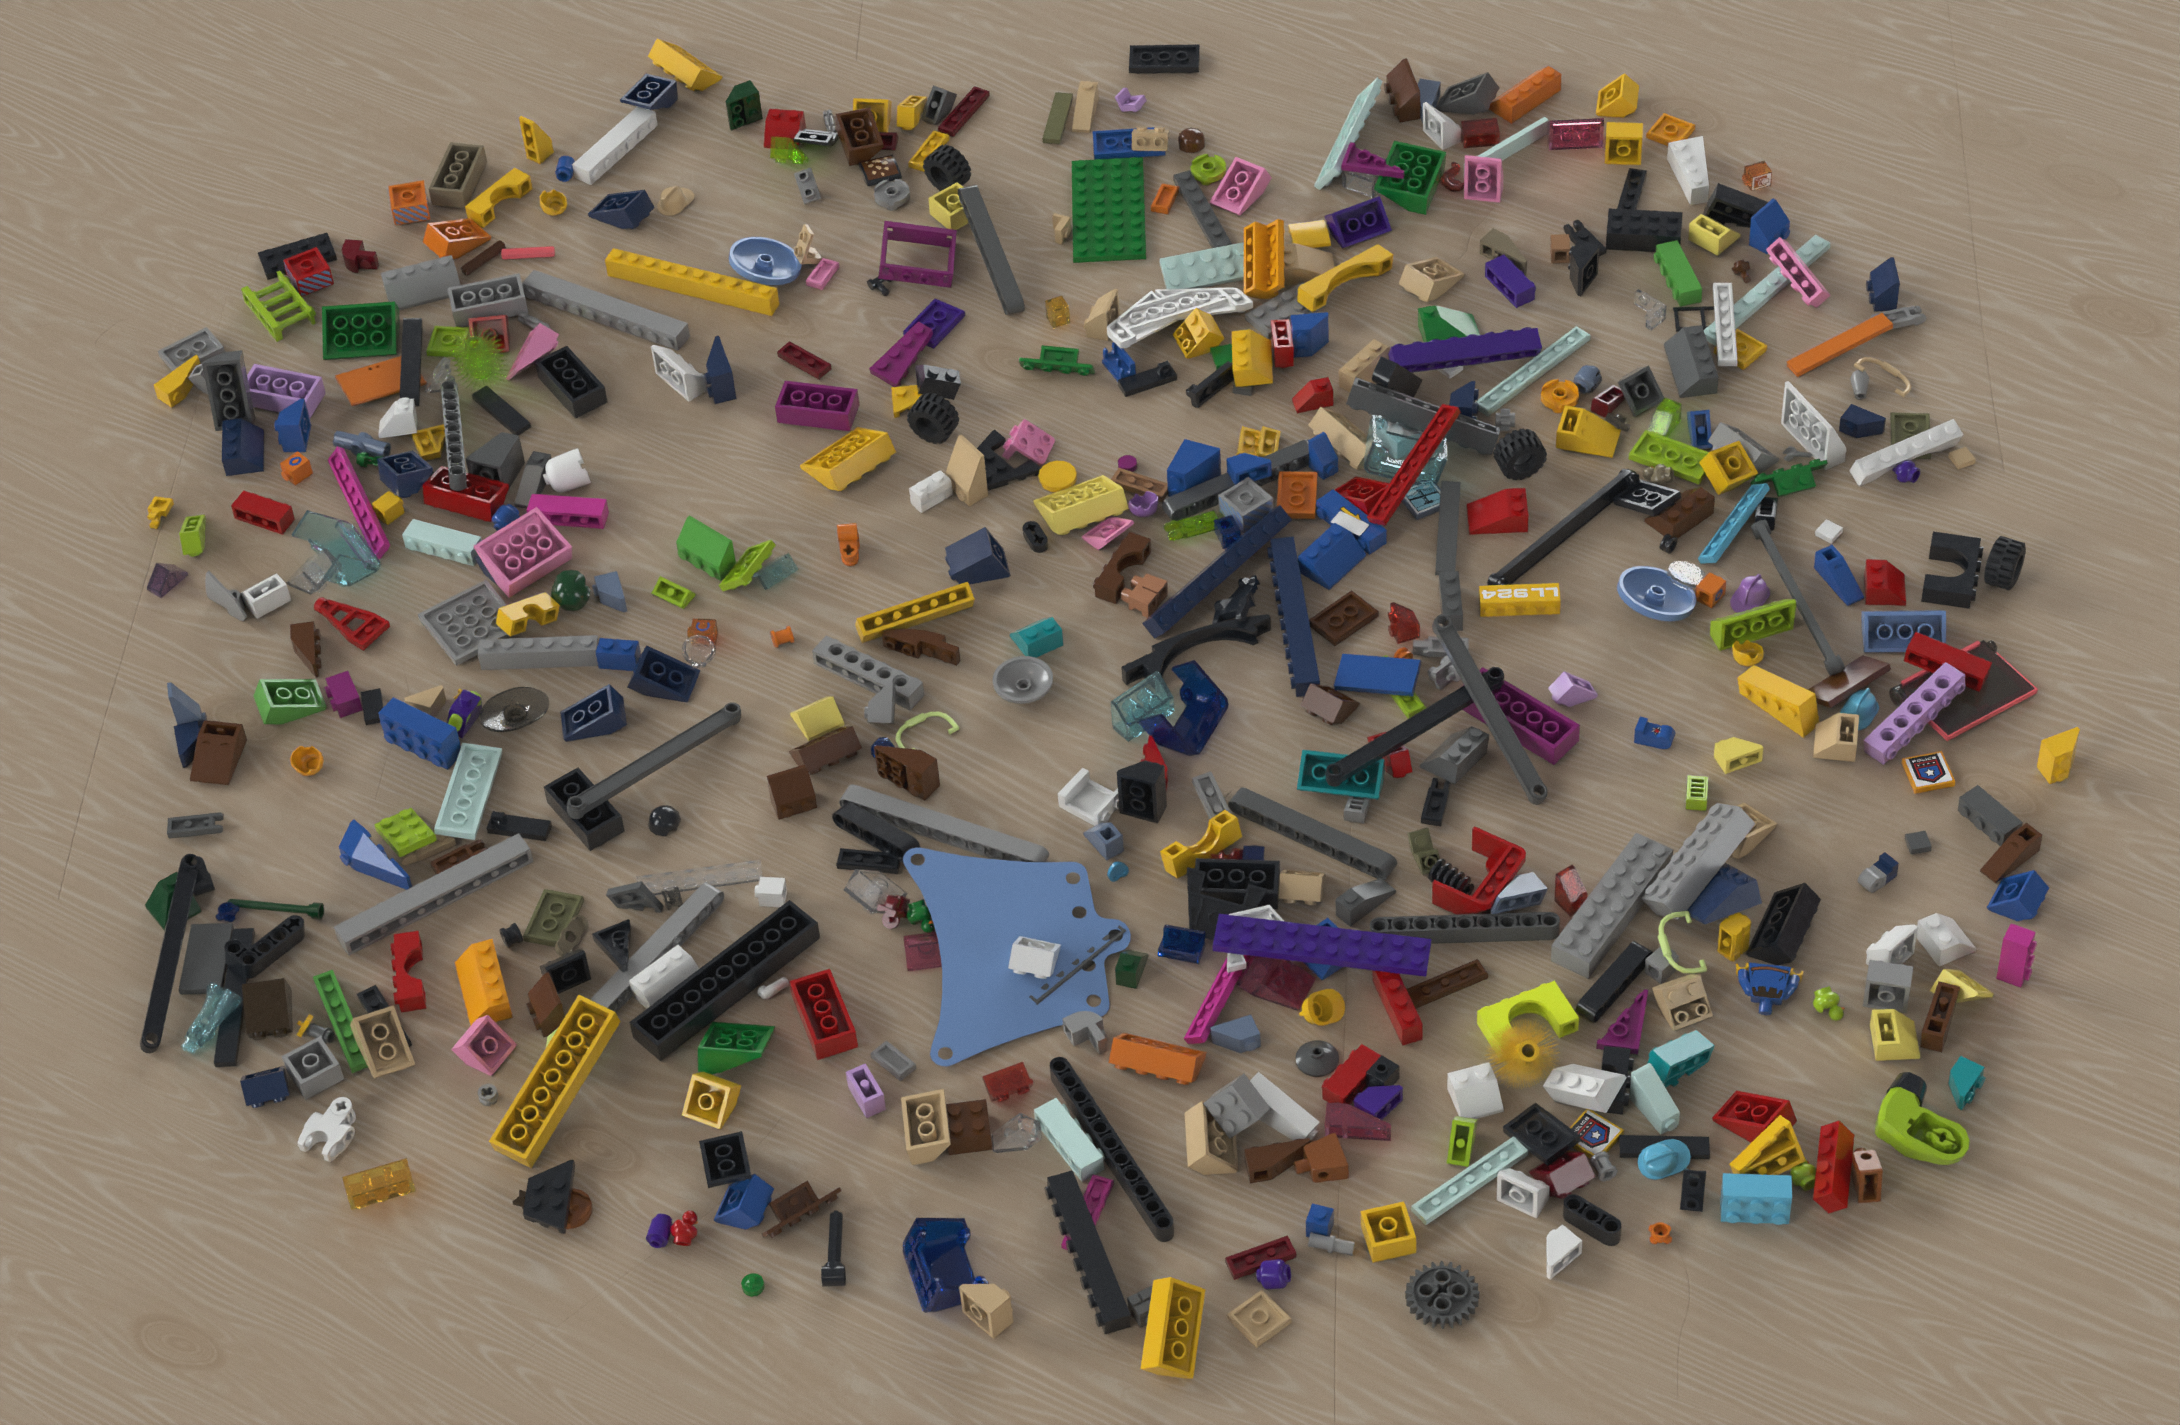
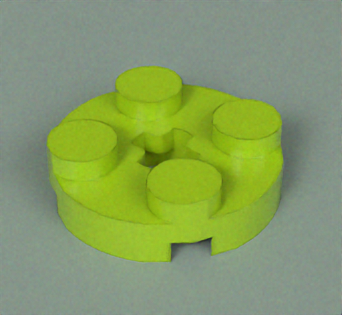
[1190,154,1226,186]

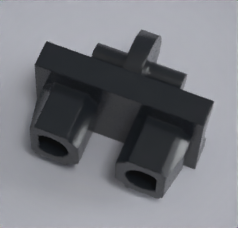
[1680,1169,1706,1212]

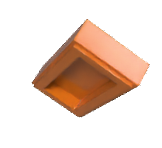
[1151,183,1179,215]

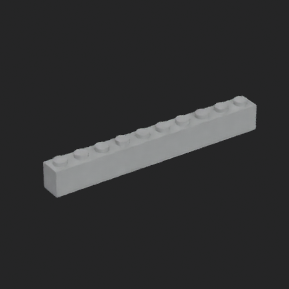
[522,270,690,350]
[334,833,533,956]

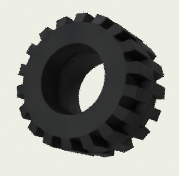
[923,144,971,191]
[907,393,959,444]
[1493,429,1547,480]
[1984,536,2026,590]

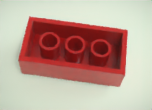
[789,969,858,1060]

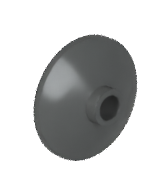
[1296,1040,1339,1077]

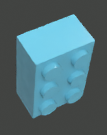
[1720,1173,1792,1225]

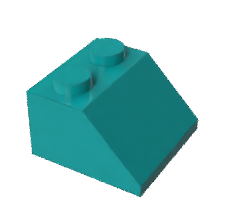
[1010,617,1064,658]

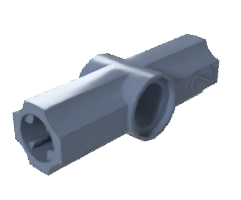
[333,431,391,457]

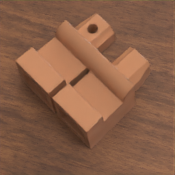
[1121,573,1168,618]

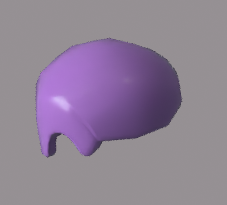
[1128,491,1159,517]

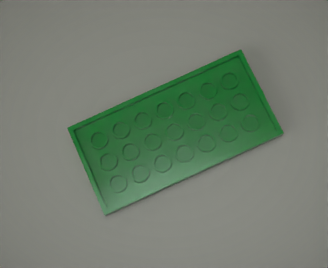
[1072,157,1146,263]

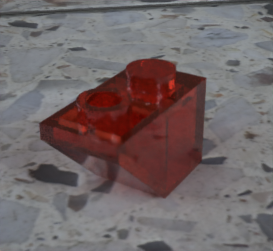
[1388,602,1420,644]

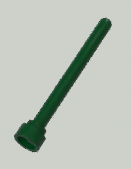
[227,899,324,920]

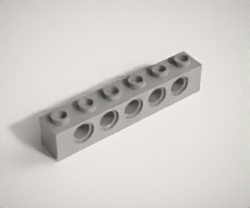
[812,635,924,711]

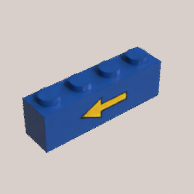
[1316,489,1387,555]

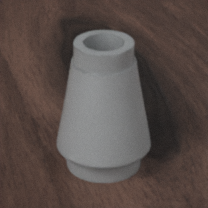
[1850,370,1869,400]

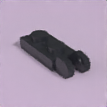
[1563,220,1607,256]
[1421,778,1451,827]

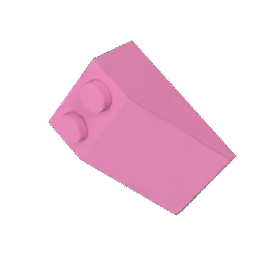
[1464,155,1504,203]
[1209,157,1272,216]
[505,323,559,381]

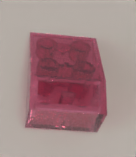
[1236,956,1316,1011]

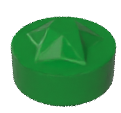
[741,1273,765,1297]

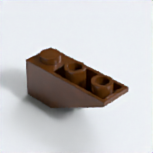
[290,621,322,678]
[1980,823,2042,883]
[1244,1138,1310,1184]

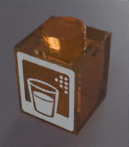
[1742,161,1772,191]

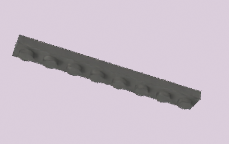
[1173,170,1232,248]

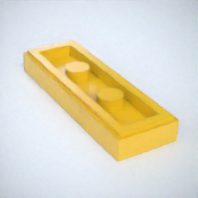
[908,130,950,172]

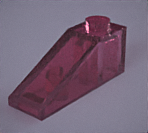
[1325,1102,1391,1141]

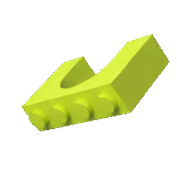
[1477,980,1579,1057]

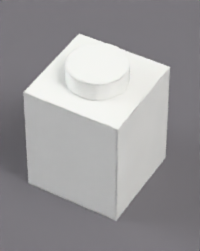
[755,877,787,907]

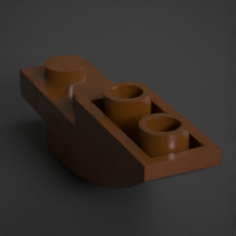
[882,629,961,666]

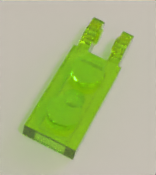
[1164,510,1221,541]

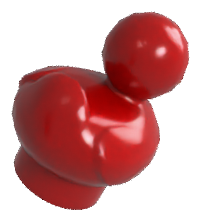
[670,1210,698,1246]

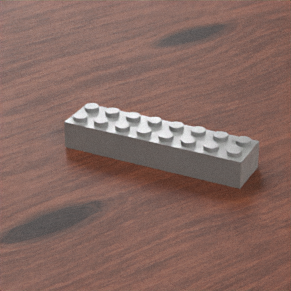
[1551,833,1673,979]

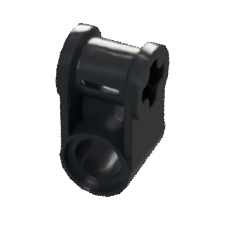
[187,856,215,897]

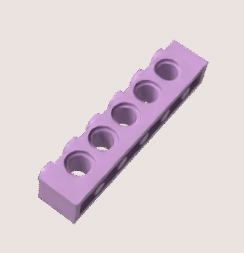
[1864,662,1966,765]

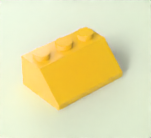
[1231,329,1273,387]

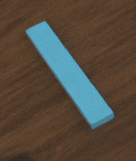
[1698,483,1770,564]

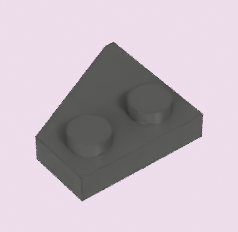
[606,881,664,913]

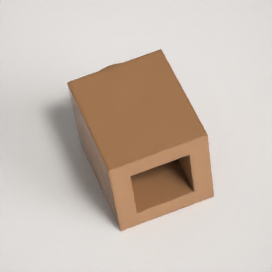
[1550,234,1570,263]

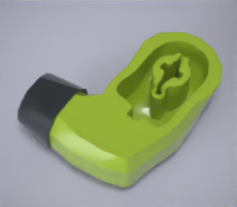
[1875,1072,1970,1165]

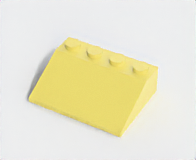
[1033,475,1129,535]

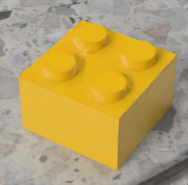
[1605,122,1643,165]
[1360,1201,1416,1263]

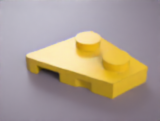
[891,385,922,418]
[411,424,445,461]

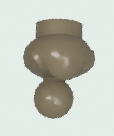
[1643,464,1674,486]

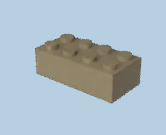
[429,142,487,208]

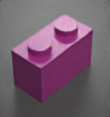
[324,671,363,718]

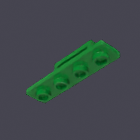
[1019,345,1095,376]
[1750,459,1828,497]

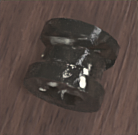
[661,886,683,911]

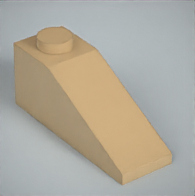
[1072,81,1099,133]

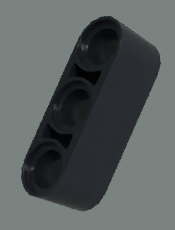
[1563,1194,1621,1246]

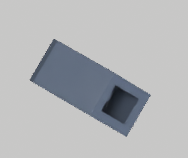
[1083,822,1124,861]

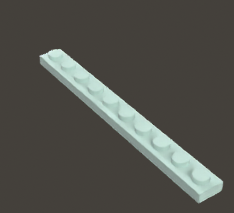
[1704,235,1830,346]

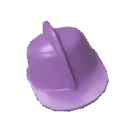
[1730,574,1770,613]

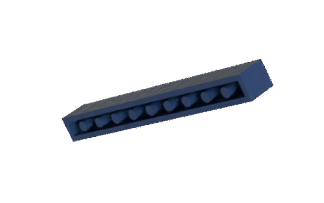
[1142,505,1292,639]
[1267,536,1320,697]

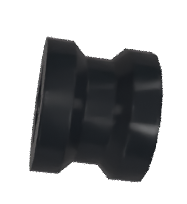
[499,923,523,948]

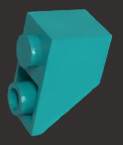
[1948,1056,1986,1110]

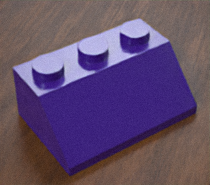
[1324,196,1392,249]

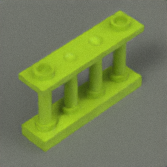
[241,271,316,342]

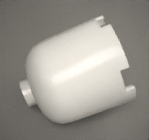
[543,448,591,493]

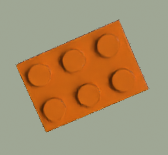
[1277,471,1318,519]

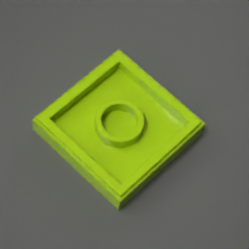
[426,326,470,358]

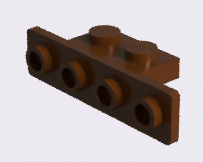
[762,1180,842,1238]

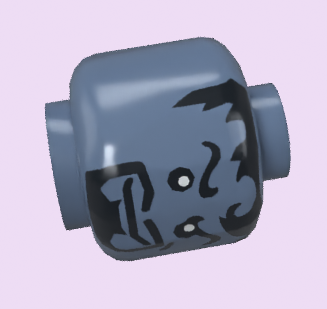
[1574,365,1602,394]

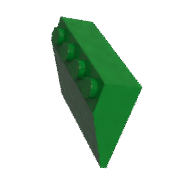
[1374,141,1446,215]
[322,301,400,360]

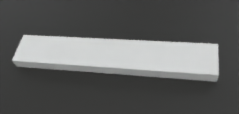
[1713,283,1737,366]

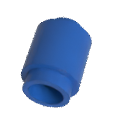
[555,156,575,182]

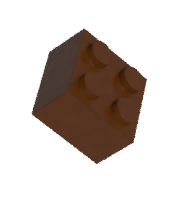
[946,1099,993,1155]

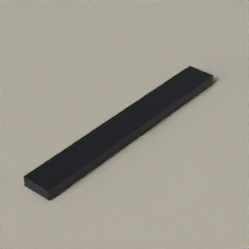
[214,928,255,1067]

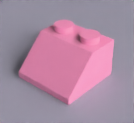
[451,1015,517,1076]

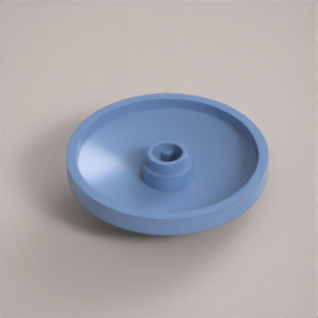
[728,237,802,285]
[1617,566,1696,621]

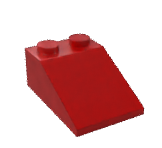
[1335,476,1389,515]
[1466,488,1529,535]
[1712,1091,1797,1143]

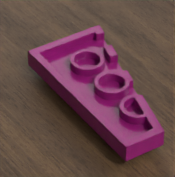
[869,321,933,387]

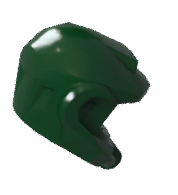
[551,570,591,611]

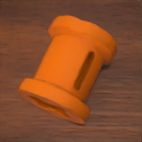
[770,626,794,648]

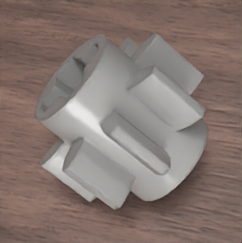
[1495,409,1515,431]

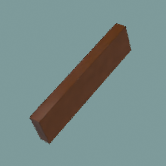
[1407,959,1488,1009]

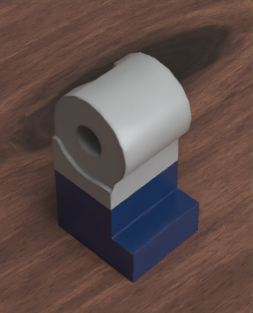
[1858,852,1899,893]

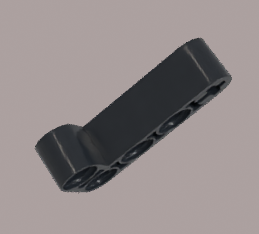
[224,915,305,979]

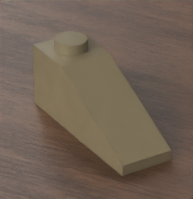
[1480,228,1527,275]

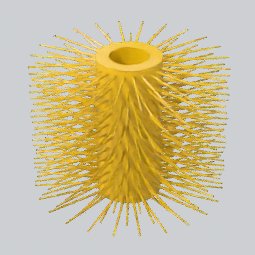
[1484,1019,1560,1089]

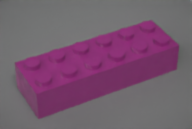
[1460,667,1580,765]

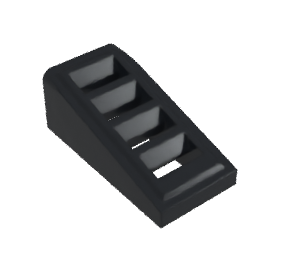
[1755,497,1778,531]

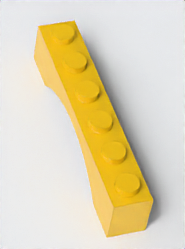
[1297,244,1393,312]

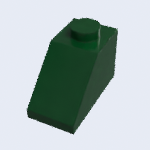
[1115,950,1149,989]

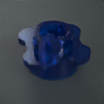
[216,902,240,922]

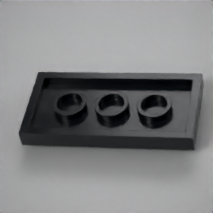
[1129,44,1200,74]
[258,233,337,280]

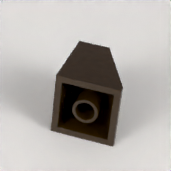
[242,978,293,1040]

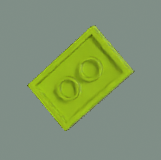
[719,540,776,591]
[374,808,437,857]

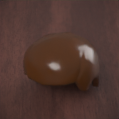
[1178,127,1205,153]

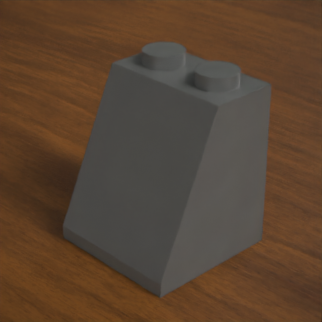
[466,432,525,490]

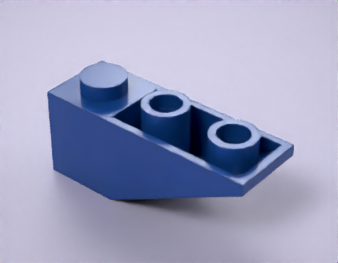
[1814,545,1864,606]

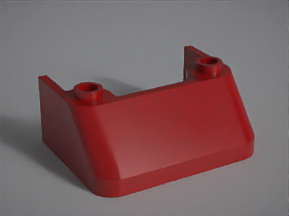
[1432,826,1526,915]

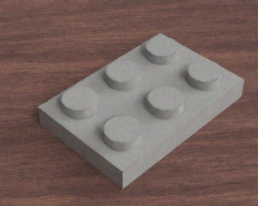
[158,327,225,371]

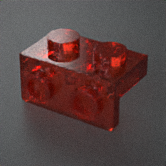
[982,1062,1033,1103]

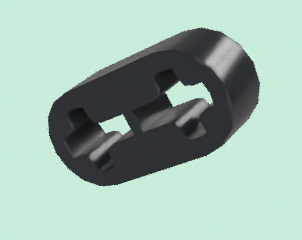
[1022,521,1048,553]

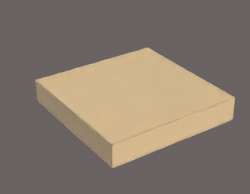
[1227,1290,1292,1348]

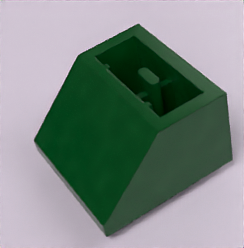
[725,80,763,131]

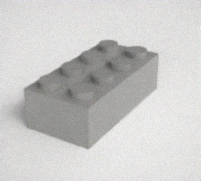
[447,273,528,327]

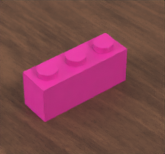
[1996,923,2037,988]

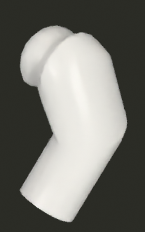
[757,977,789,1000]

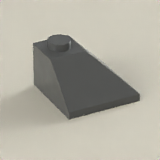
[1618,365,1665,416]

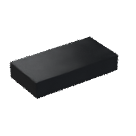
[361,688,384,725]

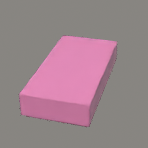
[806,258,839,290]

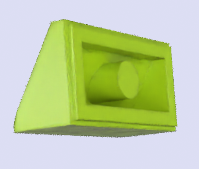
[651,576,696,609]

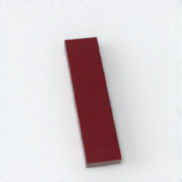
[938,86,990,137]

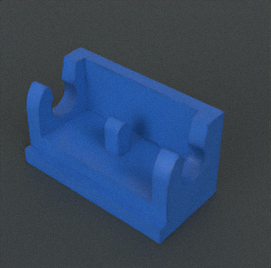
[1102,342,1136,382]

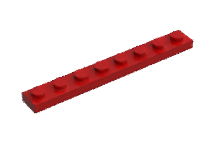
[1367,404,1461,526]

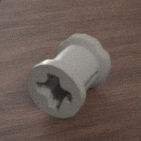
[1590,1151,1618,1181]

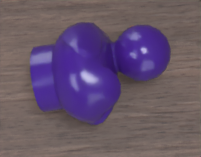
[1892,460,1920,483]

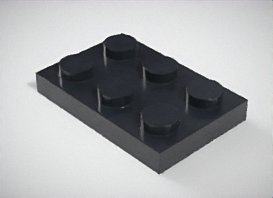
[1613,479,1682,516]
[1503,1102,1581,1166]

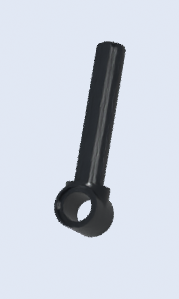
[821,1210,846,1287]

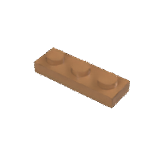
[1111,468,1168,502]

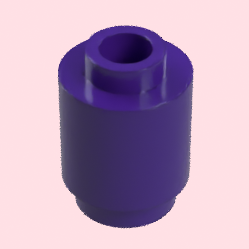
[646,1214,673,1248]

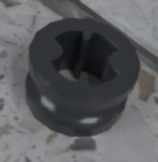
[1660,534,1678,554]

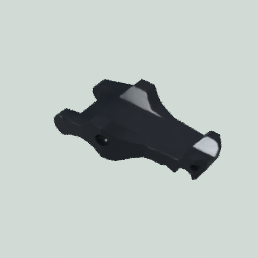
[1212,575,1260,624]

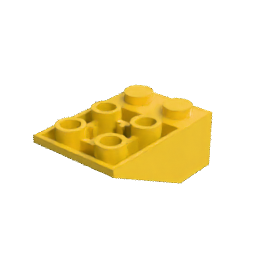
[1556,405,1621,458]

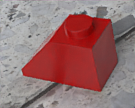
[1292,377,1334,414]

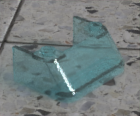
[291,510,382,587]

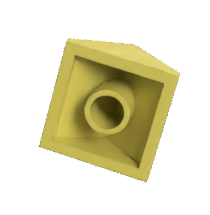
[790,696,844,741]

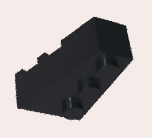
[1703,183,1768,228]

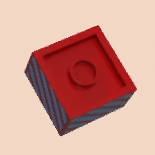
[283,247,334,297]

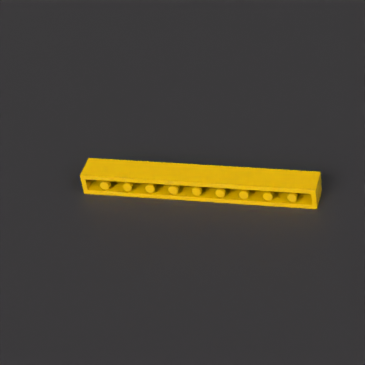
[605,248,779,316]

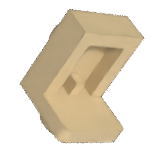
[1052,213,1071,244]

